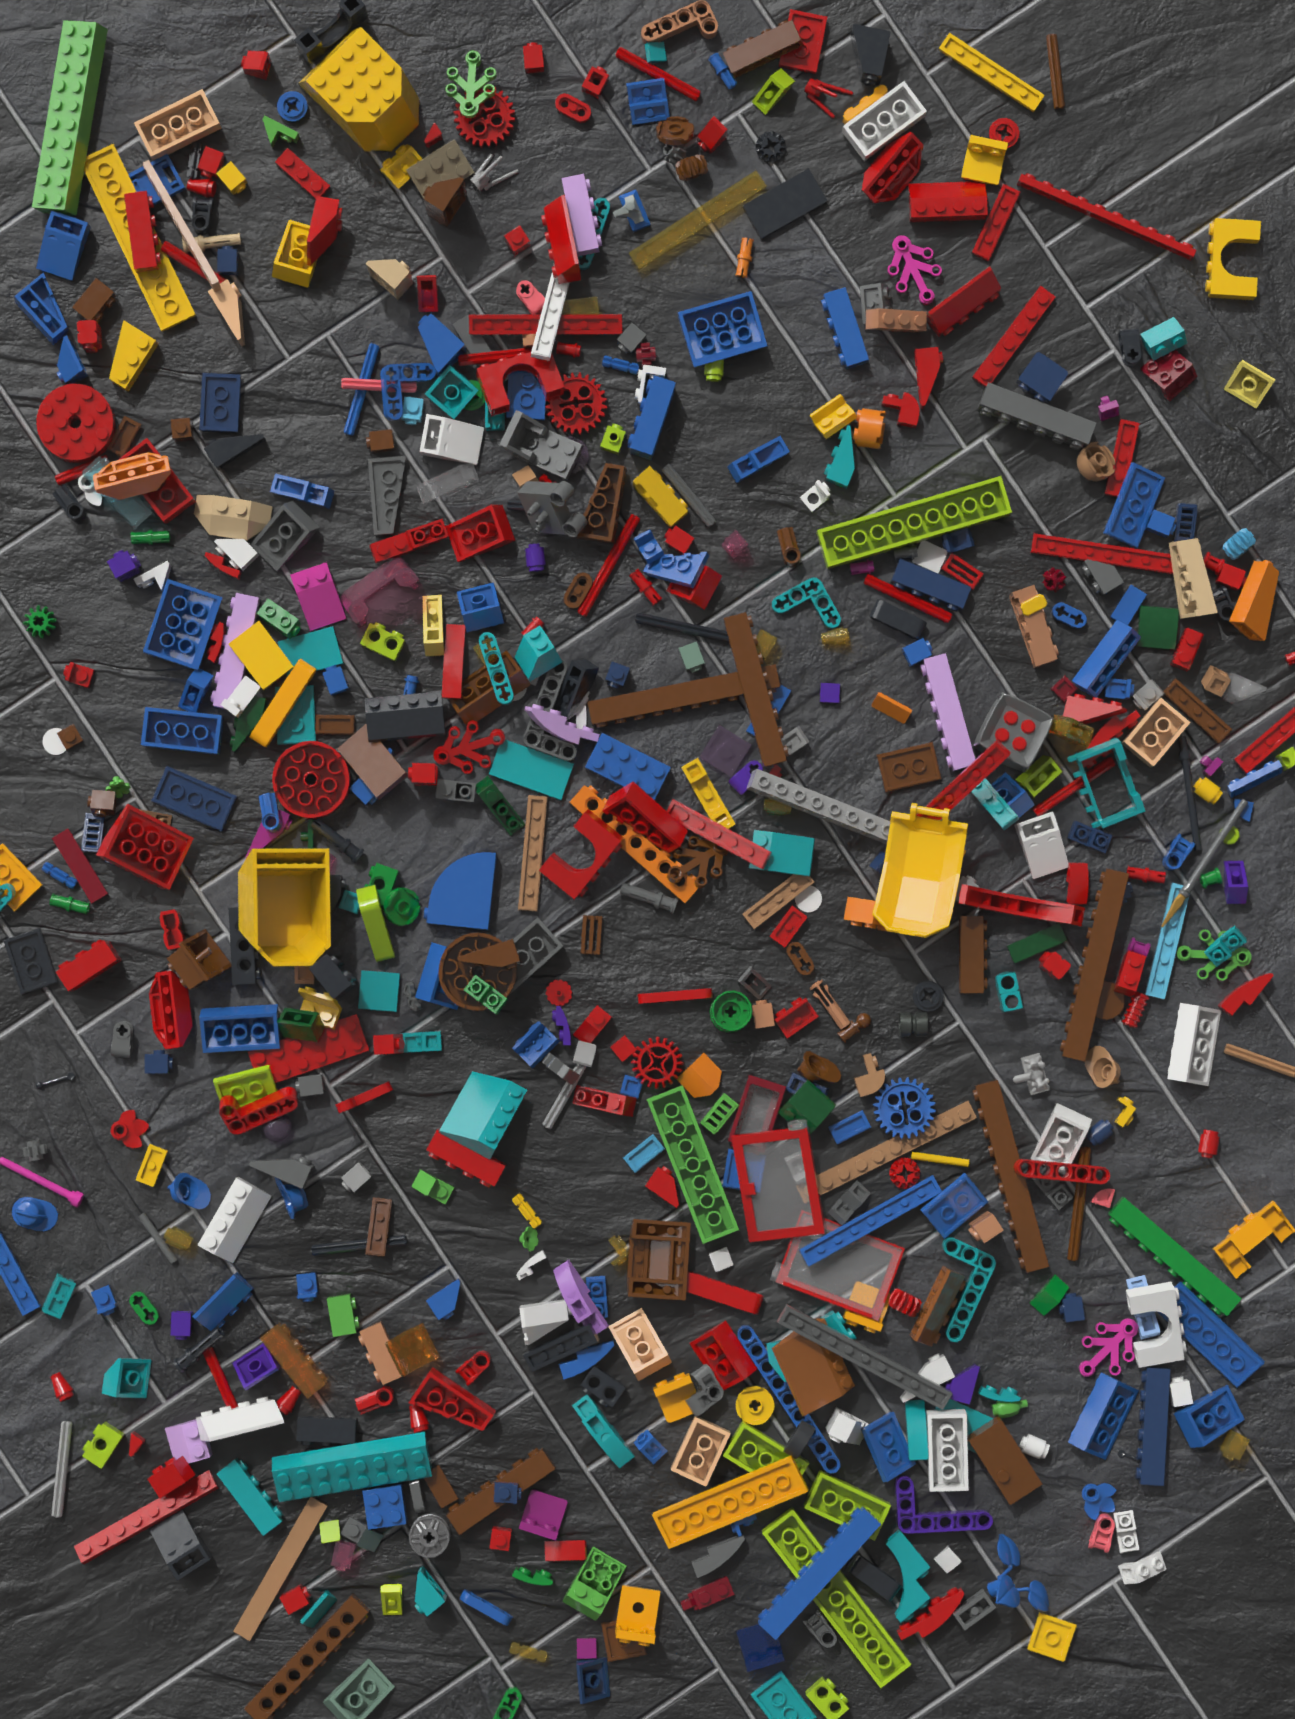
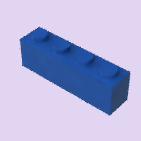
[821,287,869,369]
[1072,620,1141,698]

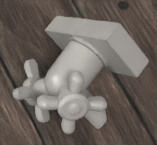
[1013,1053,1050,1095]

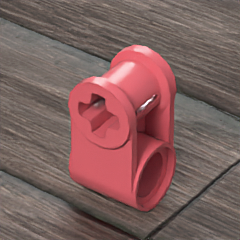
[516,280,545,314]
[1088,1513,1115,1553]

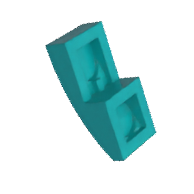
[400,1031,442,1052]

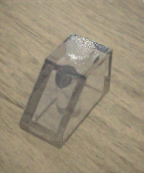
[1222,672,1267,704]

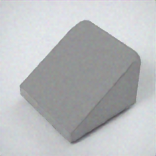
[573,1041,597,1067]

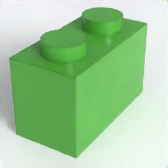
[327,1293,360,1337]

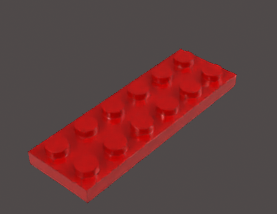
[248,1014,369,1083]

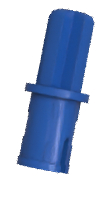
[708,53,737,89]

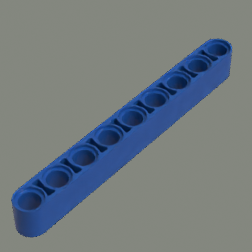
[737,1325,840,1473]

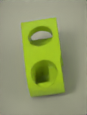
[1275,747,1295,771]

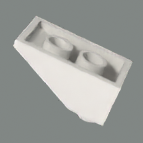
[1031,1103,1092,1175]

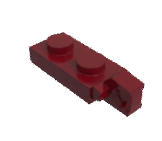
[680,1576,735,1611]

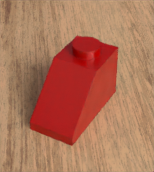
[241,51,272,80]
[697,116,728,154]
[573,1005,612,1043]
[645,1166,679,1208]

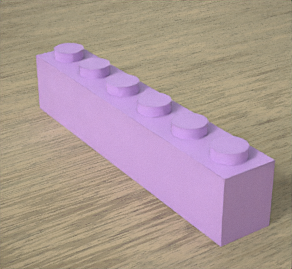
[211,593,261,709]
[920,653,975,771]

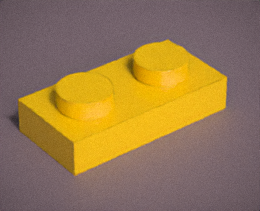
[136,1144,168,1187]

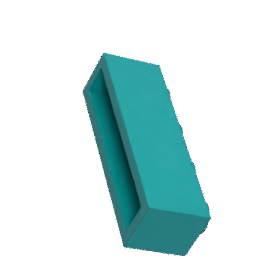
[217,1458,283,1536]

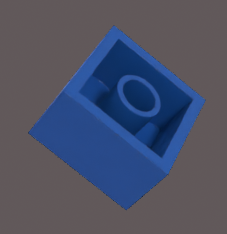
[363,1483,408,1530]

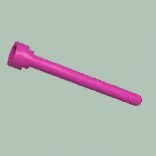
[0,1157,84,1208]

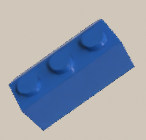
[415,942,458,1010]
[192,1272,253,1331]

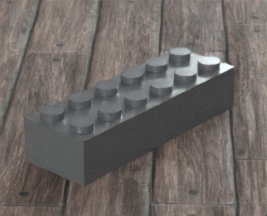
[977,382,1096,451]

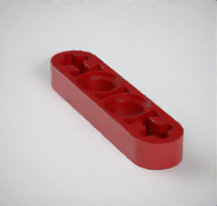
[637,988,713,1004]

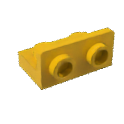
[380,144,422,189]
[810,394,857,439]

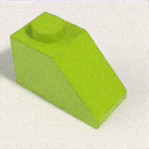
[752,68,795,115]

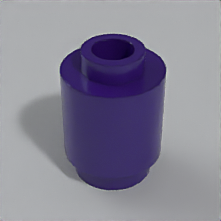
[525,543,546,572]

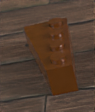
[576,463,627,544]

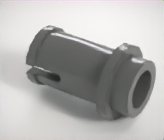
[893,544,918,561]

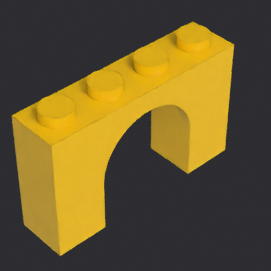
[1205,218,1261,300]

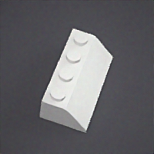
[1167,1003,1221,1086]
[198,1177,271,1263]
[196,1397,284,1442]

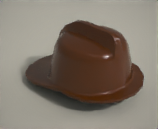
[797,1051,841,1083]

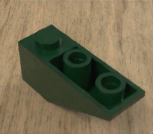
[230,696,267,753]
[475,776,525,836]

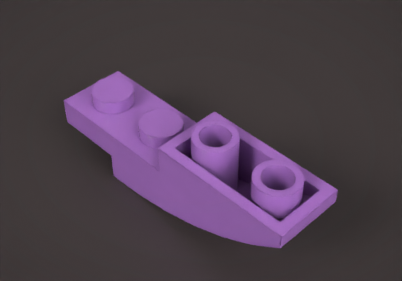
[553,1260,609,1334]

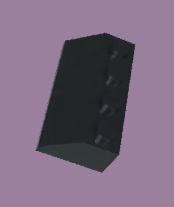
[365,691,445,743]

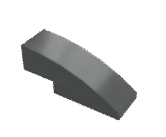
[692,1533,745,1578]

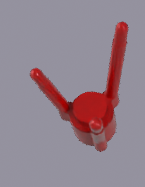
[804,78,853,118]

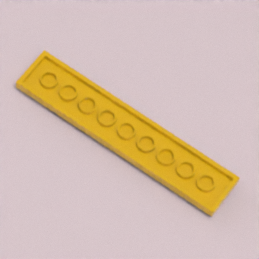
[84,144,196,332]

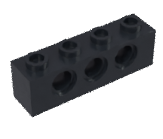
[228,907,261,985]

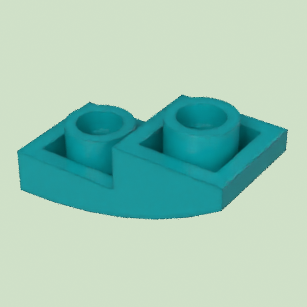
[1204,925,1247,967]
[978,1385,1021,1402]

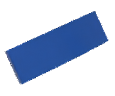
[727,436,790,483]
[270,474,335,509]
[559,1340,614,1380]

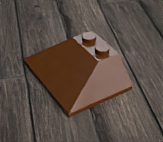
[627,1219,691,1300]

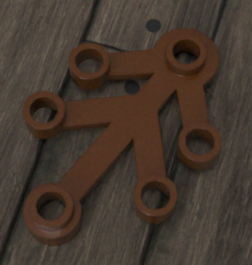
[667,836,729,888]

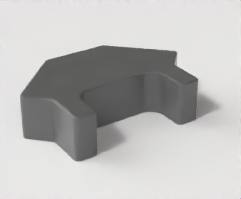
[542,1052,580,1085]

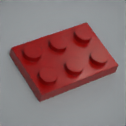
[779,9,827,74]

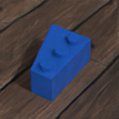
[14,272,68,345]

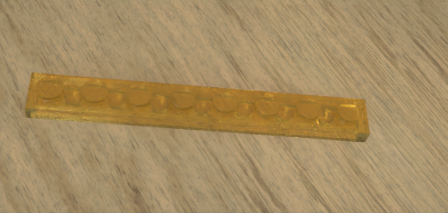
[629,170,767,270]

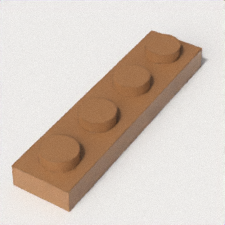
[742,874,814,929]

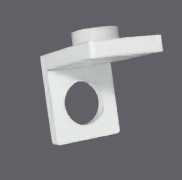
[800,480,831,512]

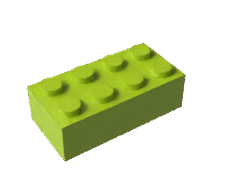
[722,1420,809,1475]
[804,1470,891,1541]

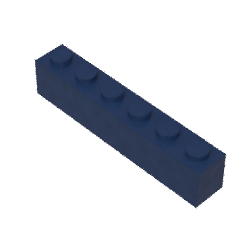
[1135,1366,1170,1486]

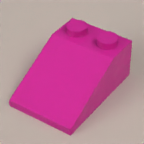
[290,562,347,631]

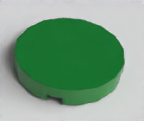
[384,888,420,926]

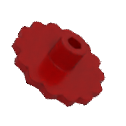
[546,980,572,1006]

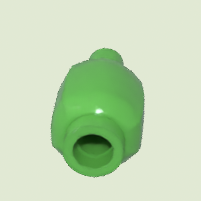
[992,1399,1028,1418]

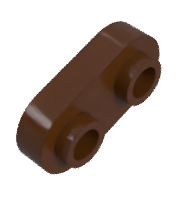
[564,572,592,609]

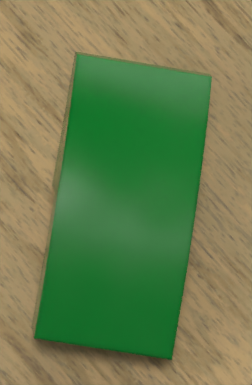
[464,975,509,1015]
[512,1566,554,1585]

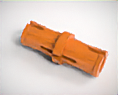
[735,238,754,278]

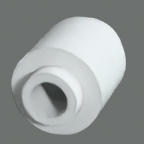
[1019,1434,1050,1459]

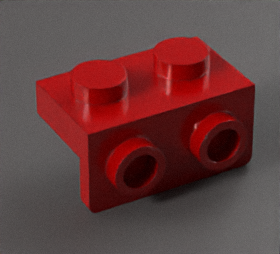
[774,997,819,1038]

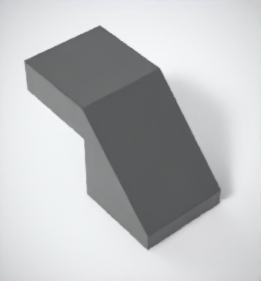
[828,1180,871,1225]

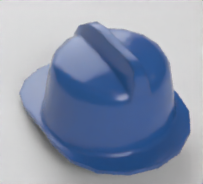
[167,1173,211,1209]
[275,1177,308,1219]
[12,1197,58,1231]

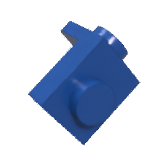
[1104,678,1134,700]

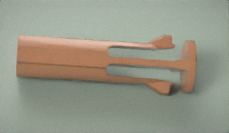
[809,980,851,1030]

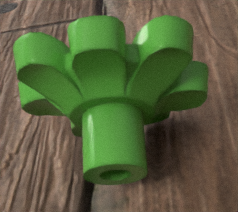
[105,776,131,798]

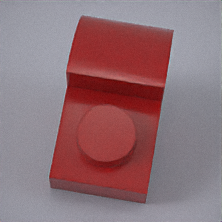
[881,392,919,428]

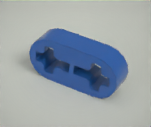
[1051,602,1087,629]

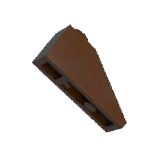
[457,939,520,970]

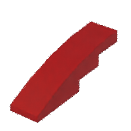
[442,624,466,699]

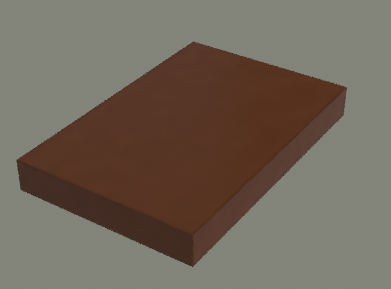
[876,742,941,792]

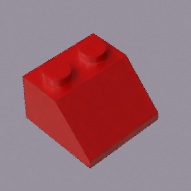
[666,565,722,610]

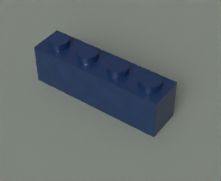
[891,559,971,612]

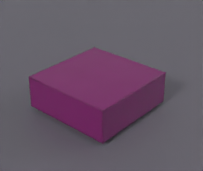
[577,1638,596,1659]

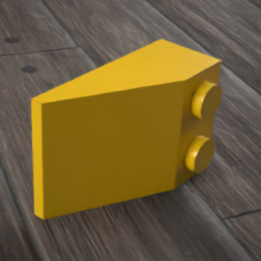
[272,220,317,288]

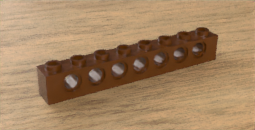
[244,1593,370,1719]

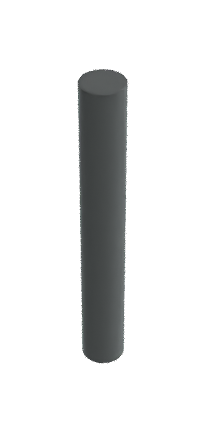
[138,1213,177,1264]

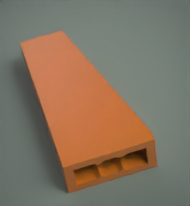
[1229,560,1279,641]

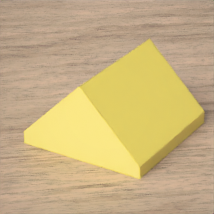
[1224,360,1275,408]

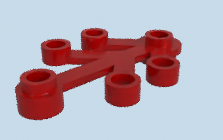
[433,720,505,774]

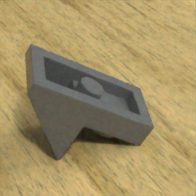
[341,1516,384,1552]

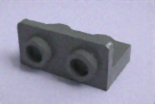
[860,283,892,325]

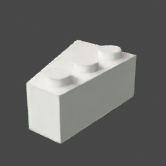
[825,1407,869,1445]

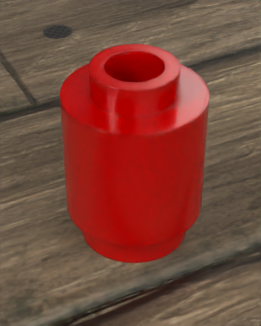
[1198,1130,1220,1158]

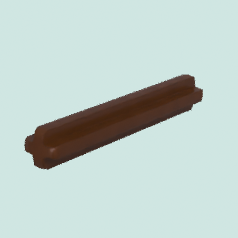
[1046,34,1065,109]

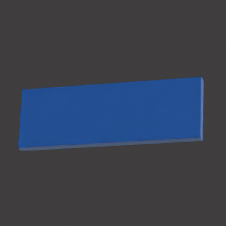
[1158,1281,1265,1388]

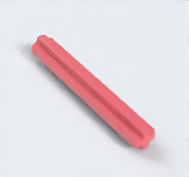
[341,378,417,393]

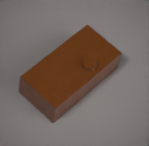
[967,1416,1042,1505]

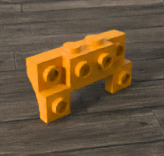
[1213,1201,1295,1279]

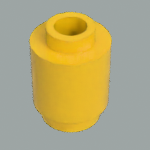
[1193,777,1223,804]

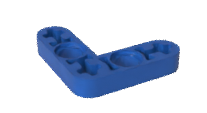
[380,363,436,421]

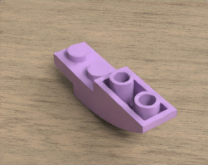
[525,704,600,744]

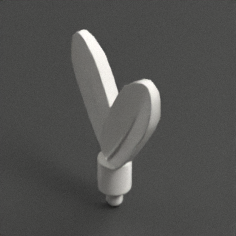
[566,691,590,729]

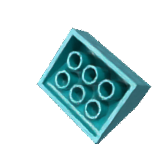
[439,1071,527,1160]

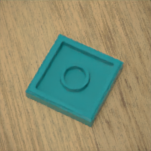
[358,970,400,1012]

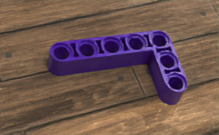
[895,1475,993,1533]

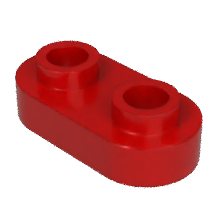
[555,93,591,123]

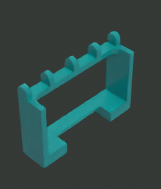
[1067,738,1145,828]

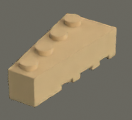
[1169,538,1218,619]

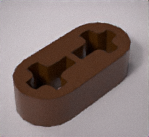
[786,942,814,975]

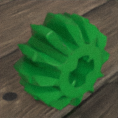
[23,605,57,638]

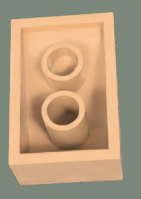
[208,279,245,347]
[608,1308,672,1381]

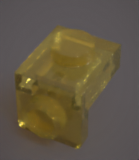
[608,1235,628,1266]

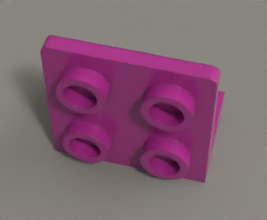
[519,1489,568,1541]

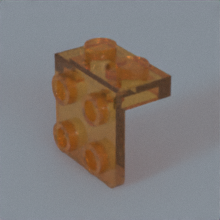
[385,1323,440,1377]

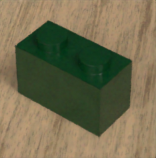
[277,1008,325,1042]

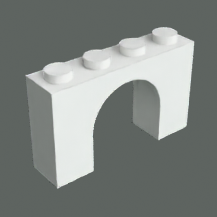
[1126,1282,1187,1368]

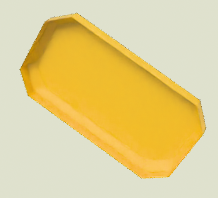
[1020,594,1047,616]

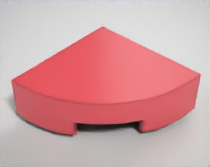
[1091,1188,1115,1208]

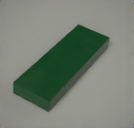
[1006,923,1067,963]

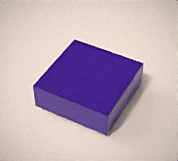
[820,683,840,703]

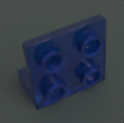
[736,1624,785,1672]

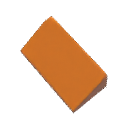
[871,692,912,724]

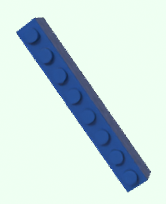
[758,1506,881,1640]

